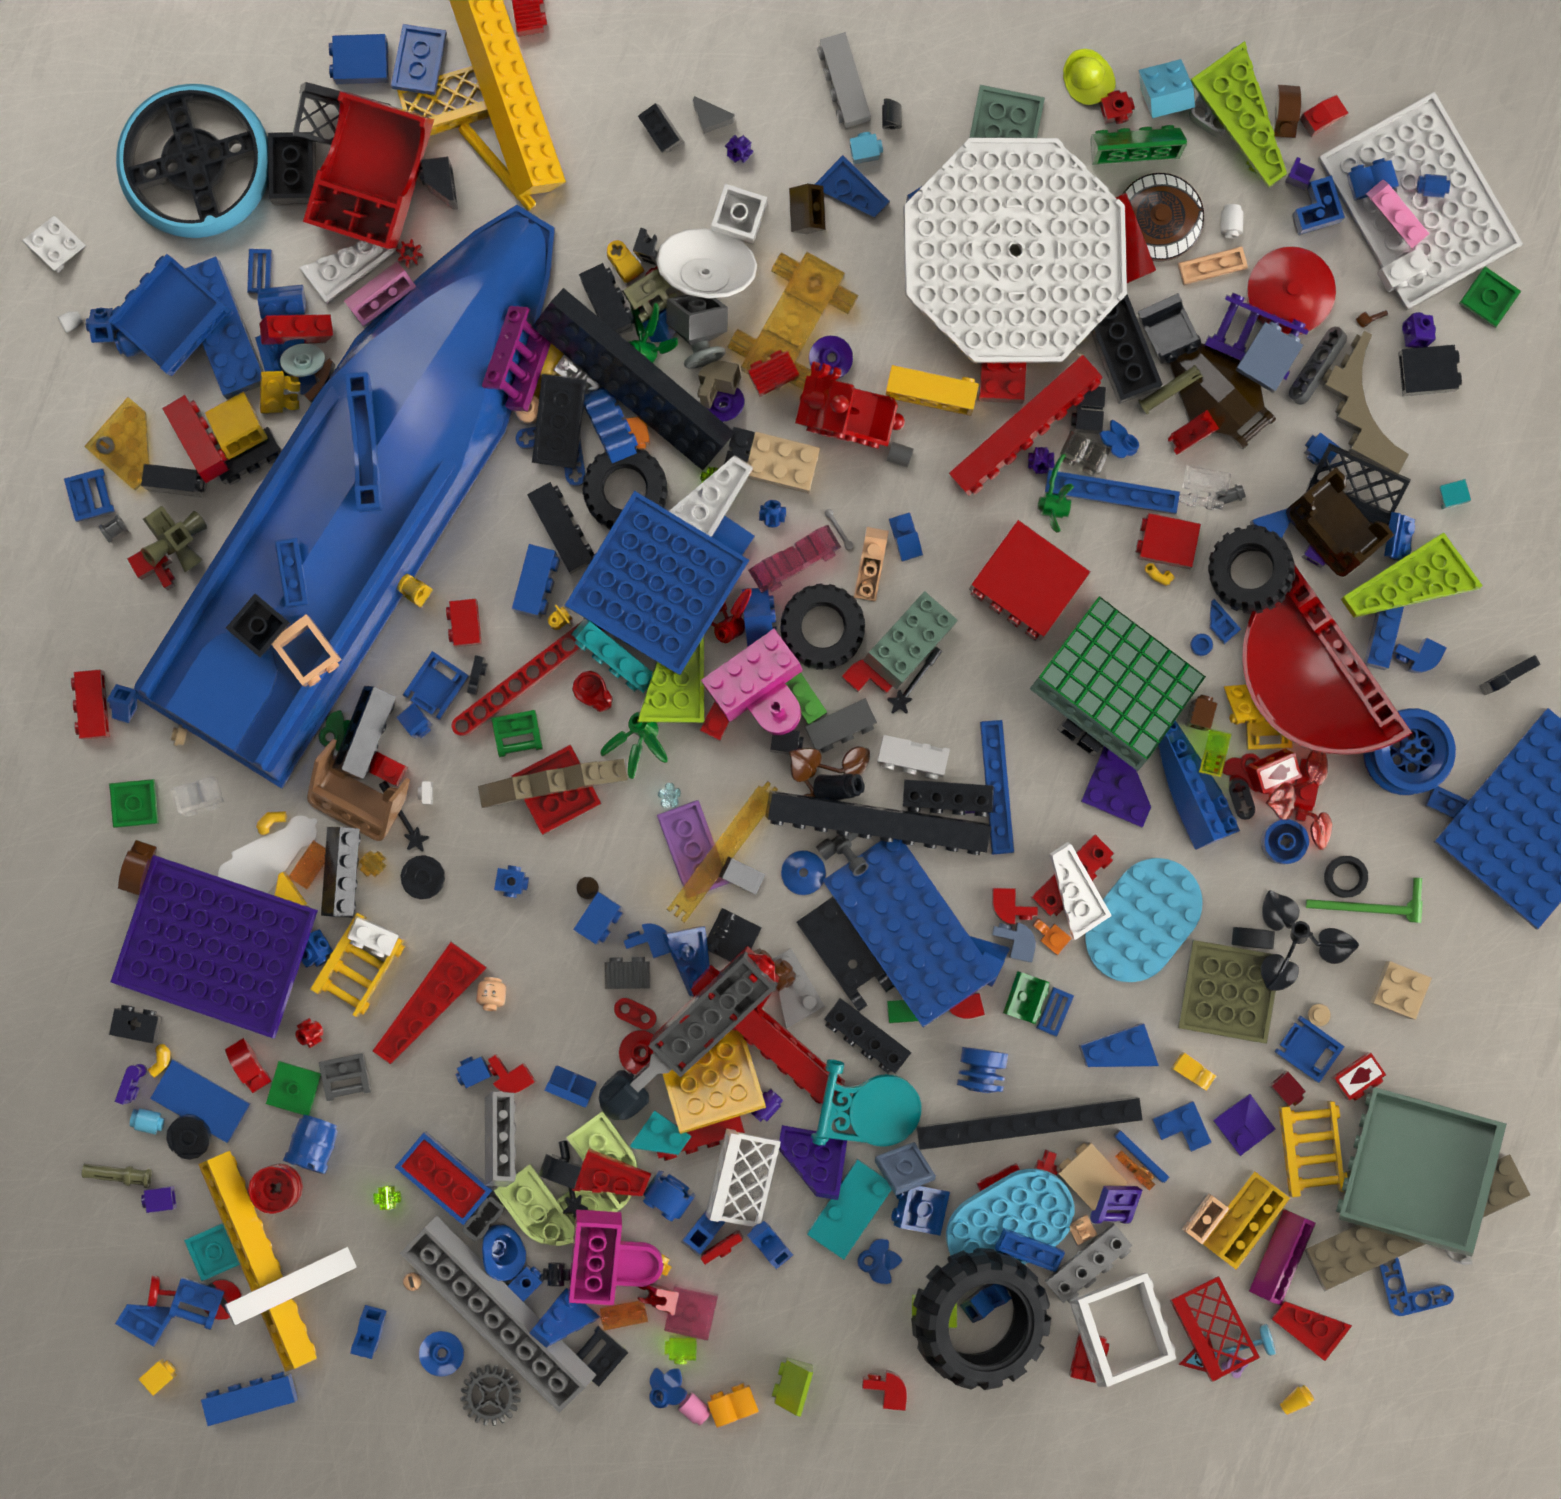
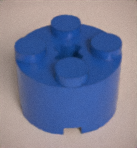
[1261,819,1309,864]
[643,1170,695,1221]

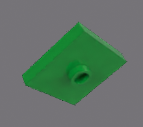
[1459,266,1521,328]
[109,779,159,828]
[266,1061,321,1116]

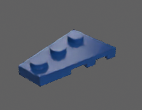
[815,155,890,218]
[662,926,710,996]
[529,1288,600,1348]

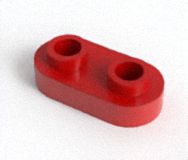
[614,998,657,1030]

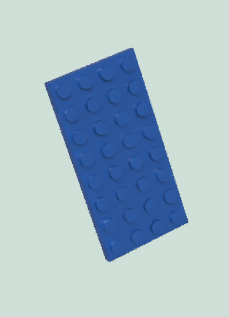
[823,839,997,1028]

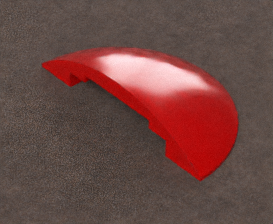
[1242,565,1412,755]

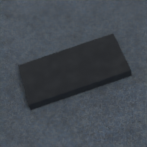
[532,374,587,469]

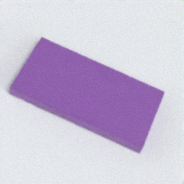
[657,800,729,899]

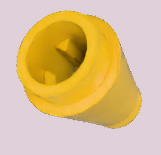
[1280,1385,1315,1415]

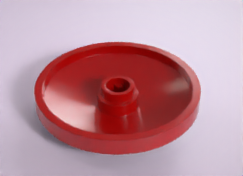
[1246,247,1336,335]

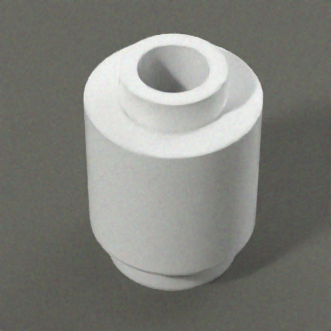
[1221,204,1243,238]

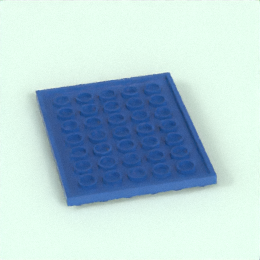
[1434,708,1561,930]

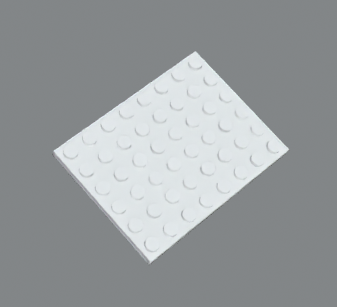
[1318,92,1523,310]

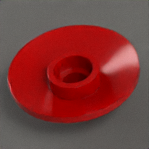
[619,1030,653,1075]

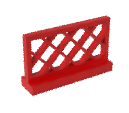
[1170,1276,1260,1382]

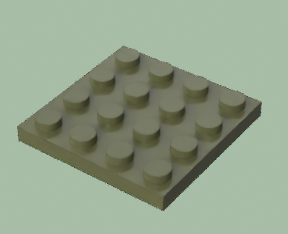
[1178,940,1282,1044]

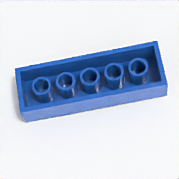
[185,256,264,399]

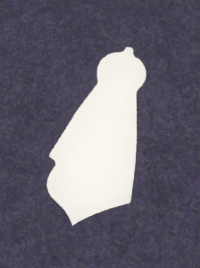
[218,816,317,893]

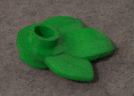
[318,710,350,751]

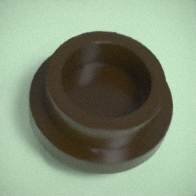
[576,877,599,899]

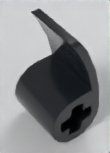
[882,98,902,130]

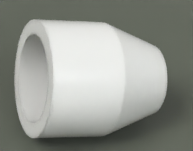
[58,311,82,333]

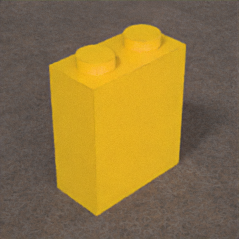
[205,391,268,459]

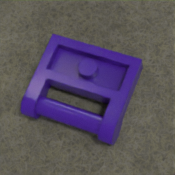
[114,1064,147,1105]
[1090,1186,1143,1224]

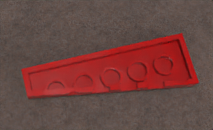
[373,942,487,1064]

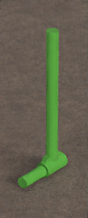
[1306,878,1423,923]

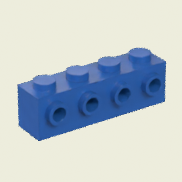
[201,1371,298,1426]

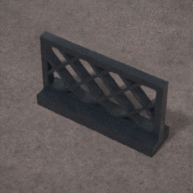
[292,82,391,146]
[1305,443,1411,526]

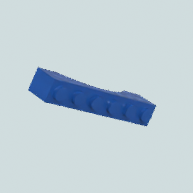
[345,372,383,513]

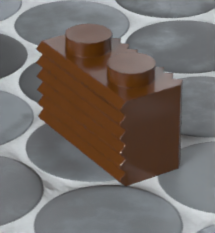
[1185,695,1217,731]

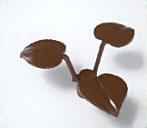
[789,746,870,797]

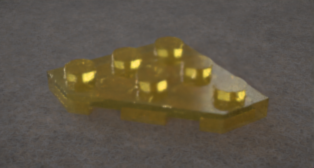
[84,397,150,491]

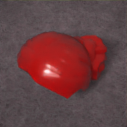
[572,671,613,712]

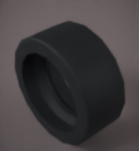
[1324,856,1368,898]
[1231,927,1275,949]

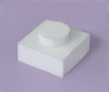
[418,781,433,805]

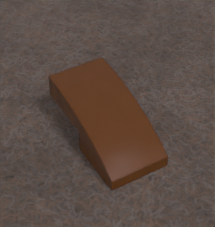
[304,358,335,403]

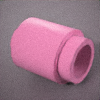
[678,1392,711,1426]

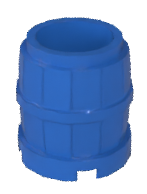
[283,1115,338,1174]

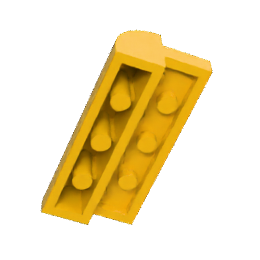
[1203,1171,1291,1270]

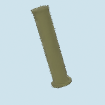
[1138,365,1203,415]

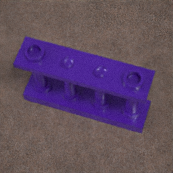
[1205,293,1308,380]

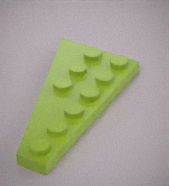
[1191,41,1287,188]
[1340,532,1483,618]
[637,637,704,723]

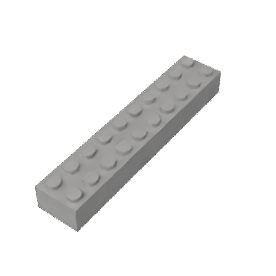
[400,1216,596,1413]

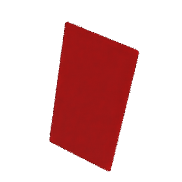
[1115,193,1156,283]

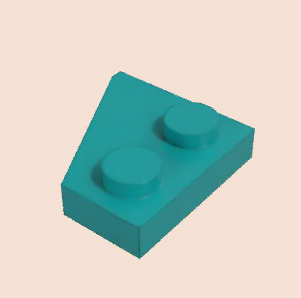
[630,1110,691,1155]

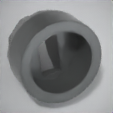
[96,436,115,455]

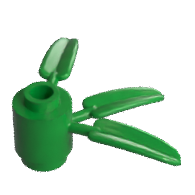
[629,303,678,363]
[1037,454,1074,533]
[600,712,668,779]

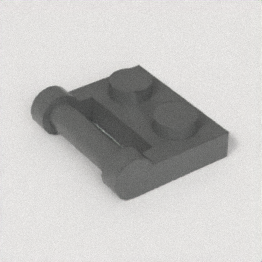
[319,1053,371,1101]

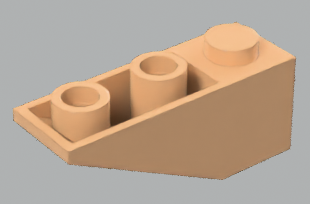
[854,527,889,601]

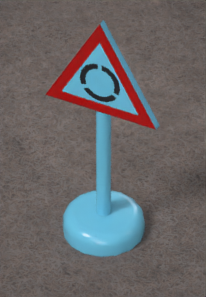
[1178,1324,1276,1372]

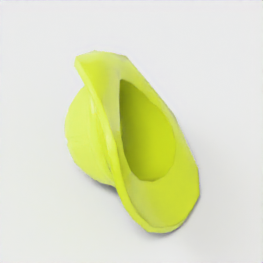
[1063,49,1116,105]

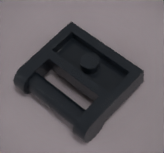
[576,1325,628,1387]

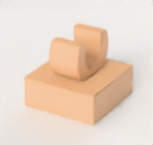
[1070,1214,1097,1245]

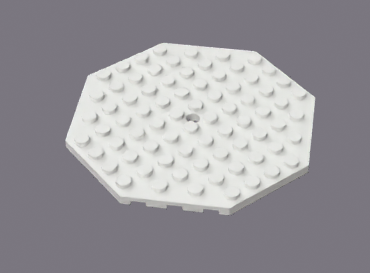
[903,138,1127,363]

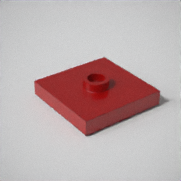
[701,1230,743,1265]

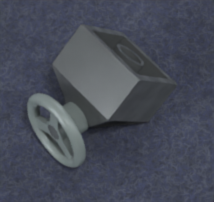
[667,295,728,369]

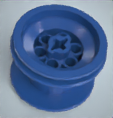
[1363,708,1456,795]

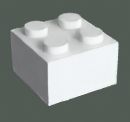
[711,184,767,244]

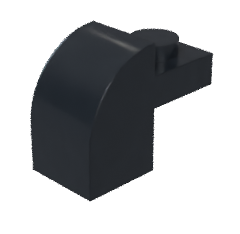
[539,1154,582,1189]

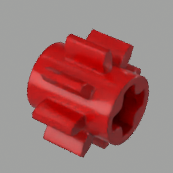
[396,239,424,268]
[295,1018,323,1048]

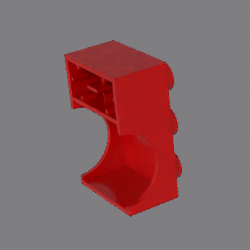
[303,91,434,249]

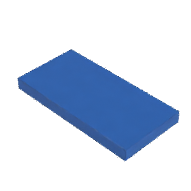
[150,1059,251,1143]

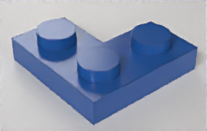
[1152,1101,1212,1152]

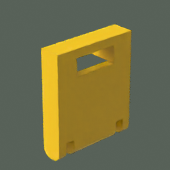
[1245,721,1293,750]

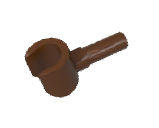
[1356,310,1388,328]

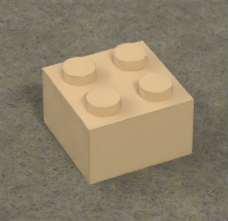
[1370,961,1432,1020]

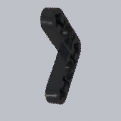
[1479,655,1541,695]

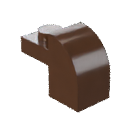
[1274,85,1301,138]
[118,840,157,895]

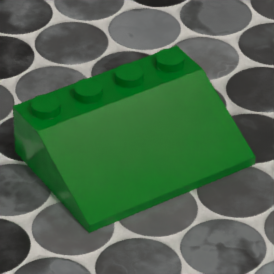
[1090,125,1187,165]

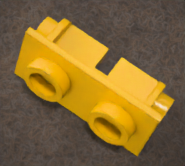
[548,605,573,630]

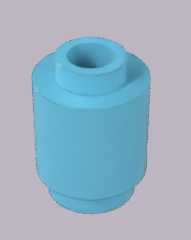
[130,1108,165,1135]

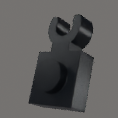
[467,655,488,695]

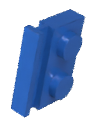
[1384,512,1415,561]

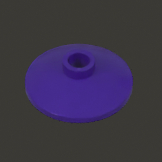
[809,335,853,379]
[707,387,745,422]

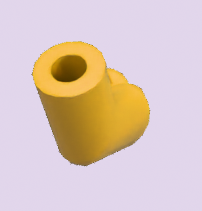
[1145,563,1175,586]
[256,811,287,835]
[148,1044,171,1078]

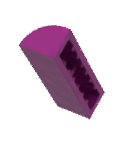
[1249,1209,1316,1305]

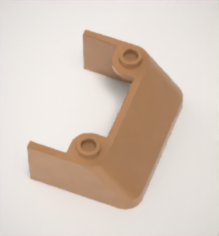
[307,739,410,841]

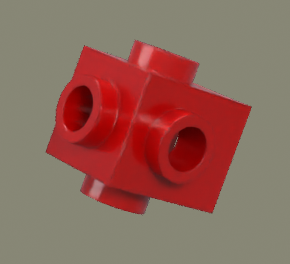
[1099,90,1135,125]

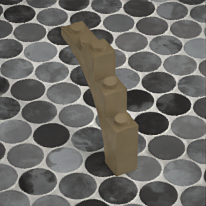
[1322,331,1409,474]
[478,758,628,808]

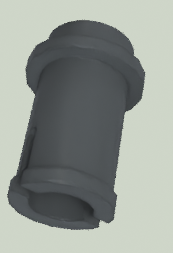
[1216,484,1246,506]

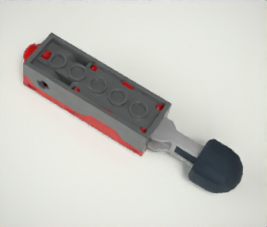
[599,946,780,1120]

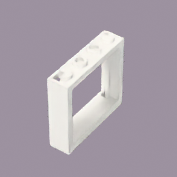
[1069,1273,1176,1387]

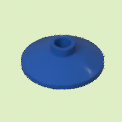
[781,851,826,895]
[419,1331,464,1377]

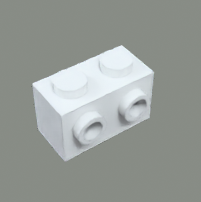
[1377,247,1431,292]
[347,916,399,957]

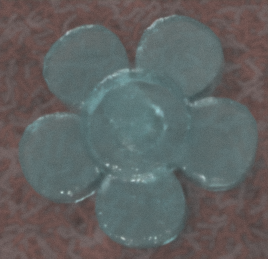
[658,783,681,808]

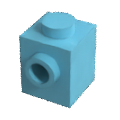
[849,132,883,165]

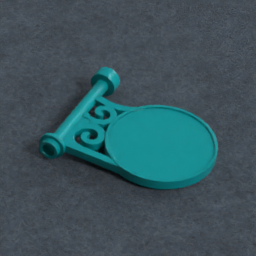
[811,1059,922,1147]

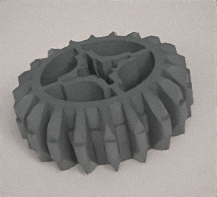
[460,1364,521,1426]

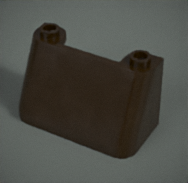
[1286,467,1394,577]

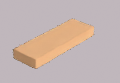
[1177,247,1248,286]

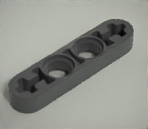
[1289,326,1347,405]

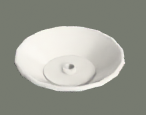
[656,228,757,299]

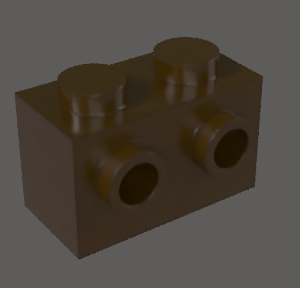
[789,183,826,234]

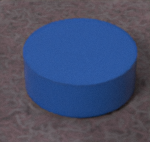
[1190,634,1213,656]

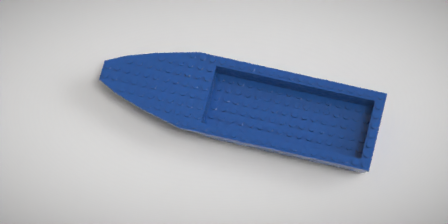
[134,205,555,789]

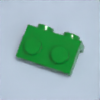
[1003,971,1050,1024]

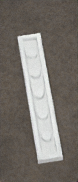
[225,1247,357,1325]

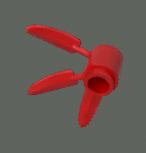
[711,588,752,644]

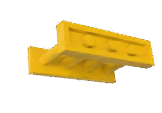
[310,912,405,1017]
[1278,1101,1348,1197]

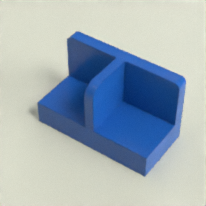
[544,1066,597,1108]

